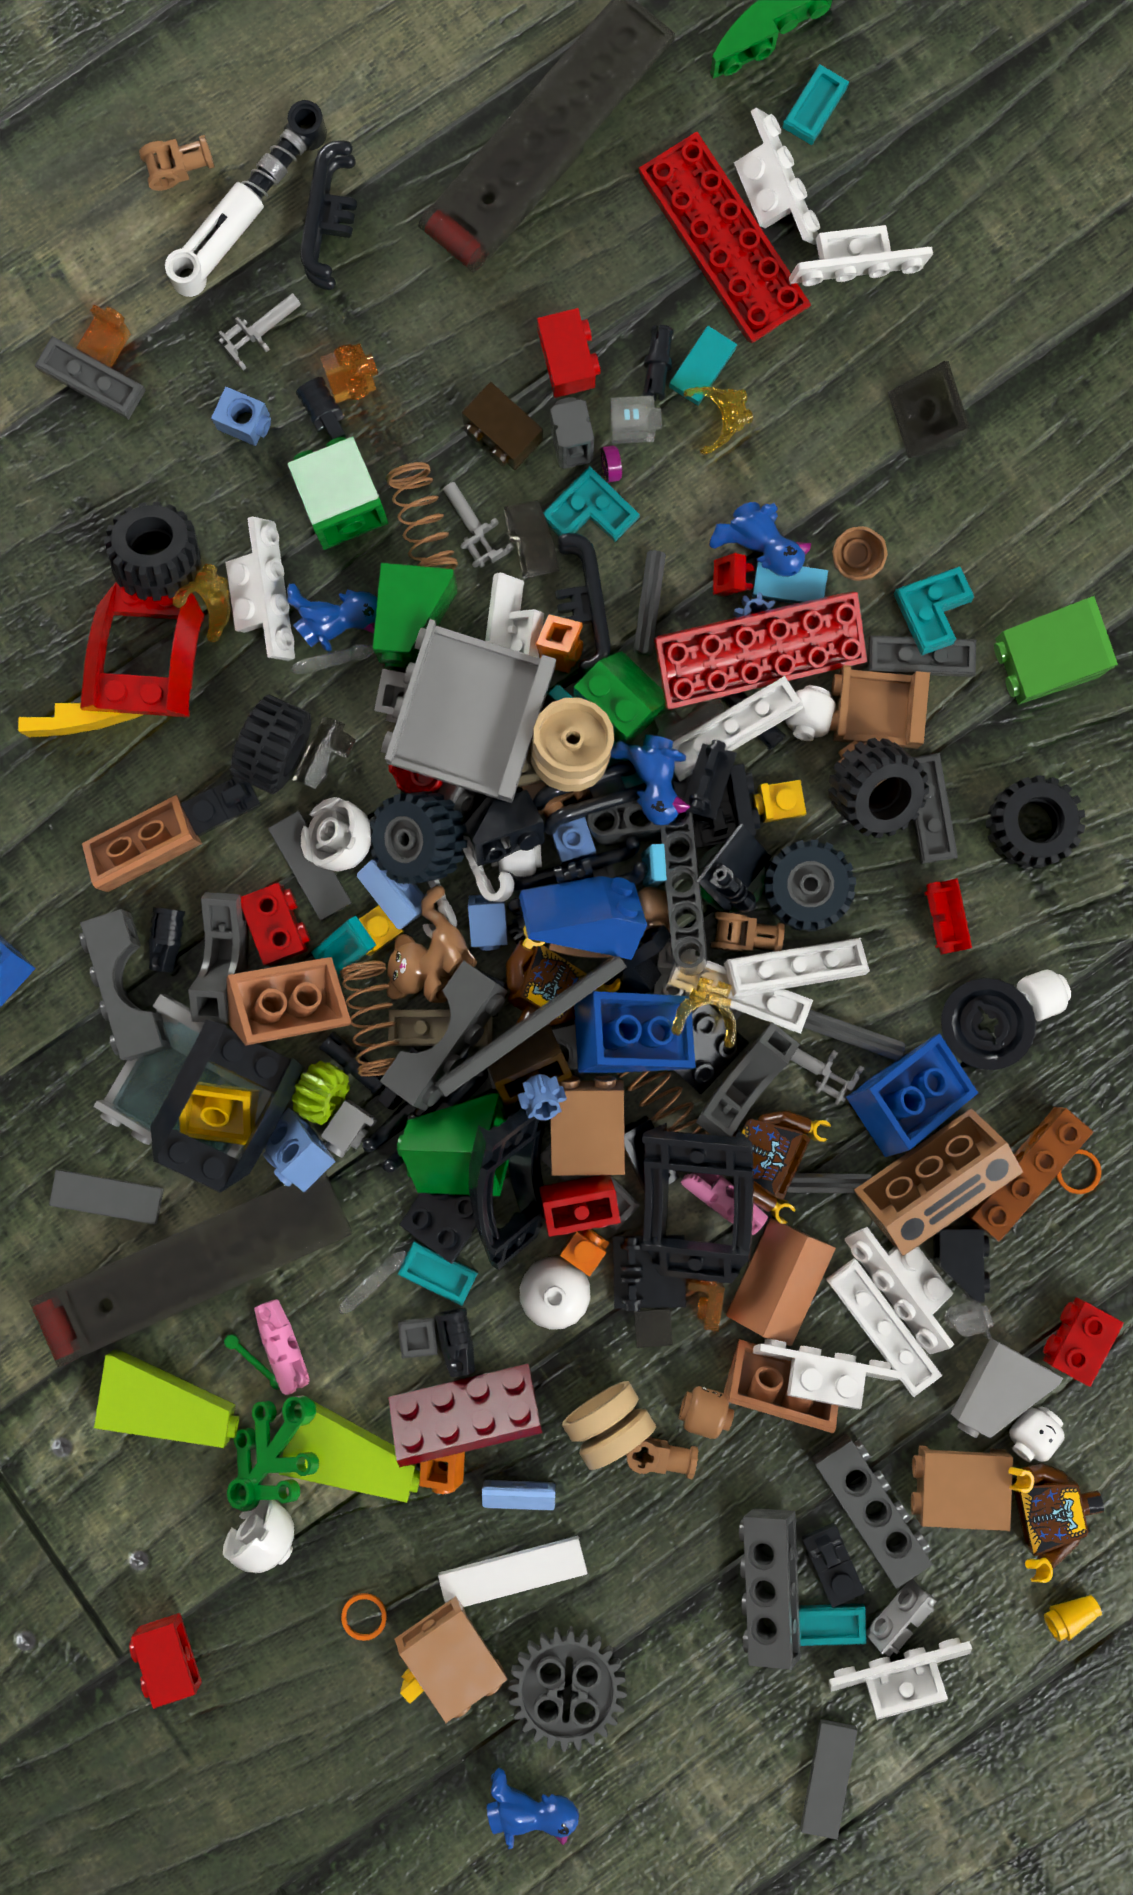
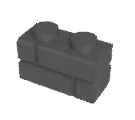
[550,397,594,469]

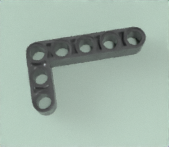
[587,796,708,976]

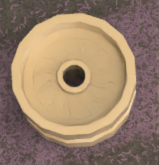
[530,698,614,792]
[562,1381,656,1470]

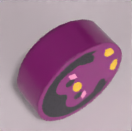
[600,445,622,483]

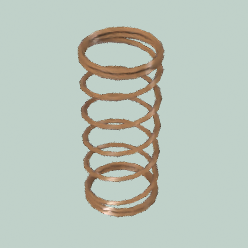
[386,462,458,569]
[340,961,399,1077]
[616,1071,710,1135]

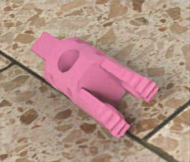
[681,1172,768,1235]
[254,1299,310,1395]

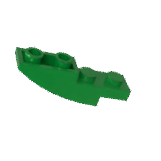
[710,0,832,79]

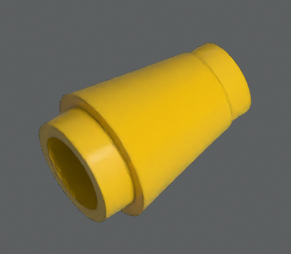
[1044,1595,1102,1642]

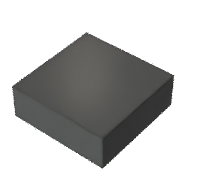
[398,1317,438,1359]

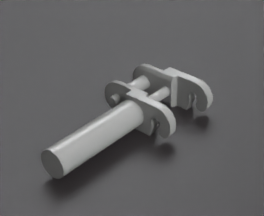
[218,293,301,371]
[443,482,515,568]
[791,1048,864,1105]

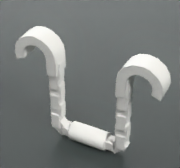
[423,836,514,938]

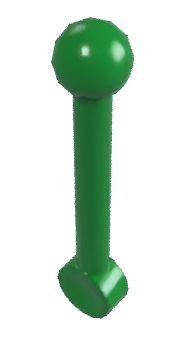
[224,1334,280,1390]

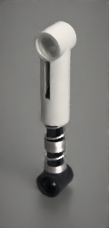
[165,100,327,297]

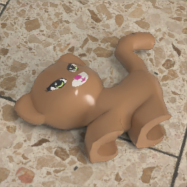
[387,885,477,1003]

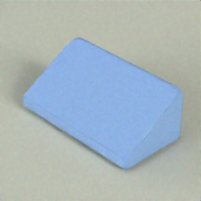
[357,857,424,929]
[482,1480,555,1510]

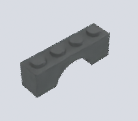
[79,909,171,1061]
[380,960,508,1111]

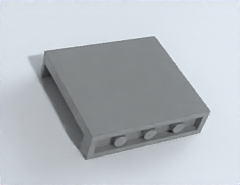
[381,619,556,803]

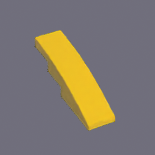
[18,703,143,737]

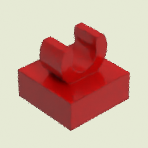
[713,553,754,597]

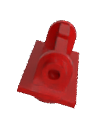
[924,878,972,955]

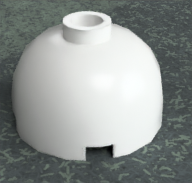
[301,797,373,872]
[519,1256,591,1329]
[223,1500,294,1573]

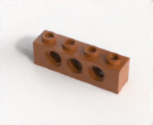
[963,1107,1093,1242]

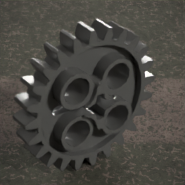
[508,1626,627,1752]

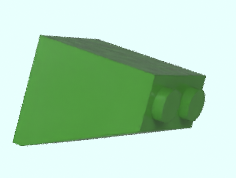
[994,596,1118,705]

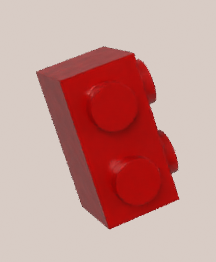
[537,308,601,398]
[241,883,311,966]
[539,1175,621,1237]
[1043,1297,1124,1387]
[129,1613,202,1709]

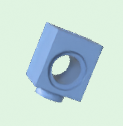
[211,386,271,446]
[552,817,596,865]
[468,895,507,951]

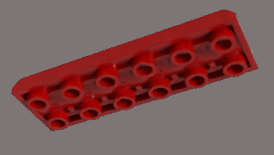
[638,132,811,343]
[654,592,867,710]

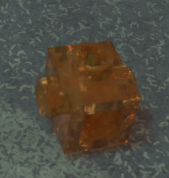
[320,343,378,403]

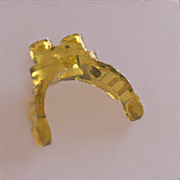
[683,386,753,455]
[173,564,231,642]
[672,976,737,1048]

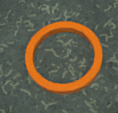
[1056,1149,1101,1194]
[341,1593,387,1641]

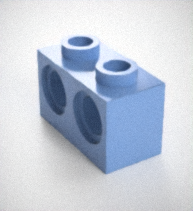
[263,1108,336,1192]

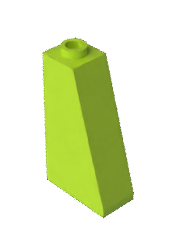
[94,1350,239,1448]
[279,1400,420,1503]

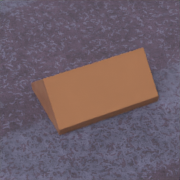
[82,795,202,892]
[227,957,351,1045]
[726,1217,836,1346]
[723,1339,838,1433]

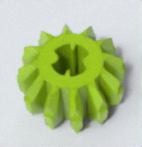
[291,1061,350,1125]

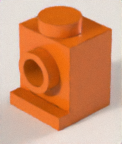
[536,614,583,673]
[560,1229,610,1277]
[419,1452,465,1494]

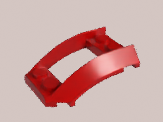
[80,582,204,717]

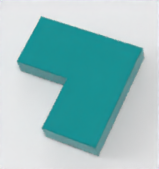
[540,466,640,542]
[893,566,974,656]

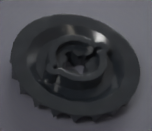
[941,977,1037,1070]

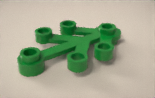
[227,1395,319,1512]

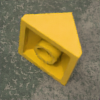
[179,1082,260,1145]

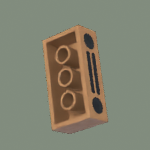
[854,1108,1023,1256]

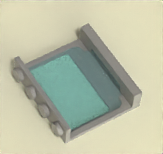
[94,994,271,1158]

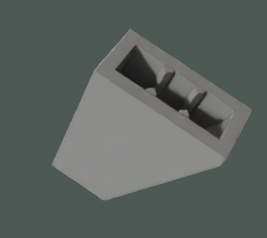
[951,1338,1063,1438]

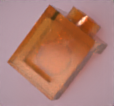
[76,304,131,368]
[687,1279,725,1332]

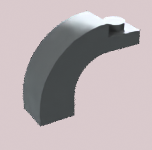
[188,892,249,1024]
[696,1022,800,1137]

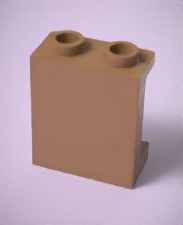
[830,665,930,749]
[551,1075,625,1176]
[911,1446,1013,1531]
[395,1596,508,1723]

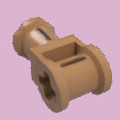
[139,135,215,191]
[711,912,785,952]
[626,1435,698,1479]

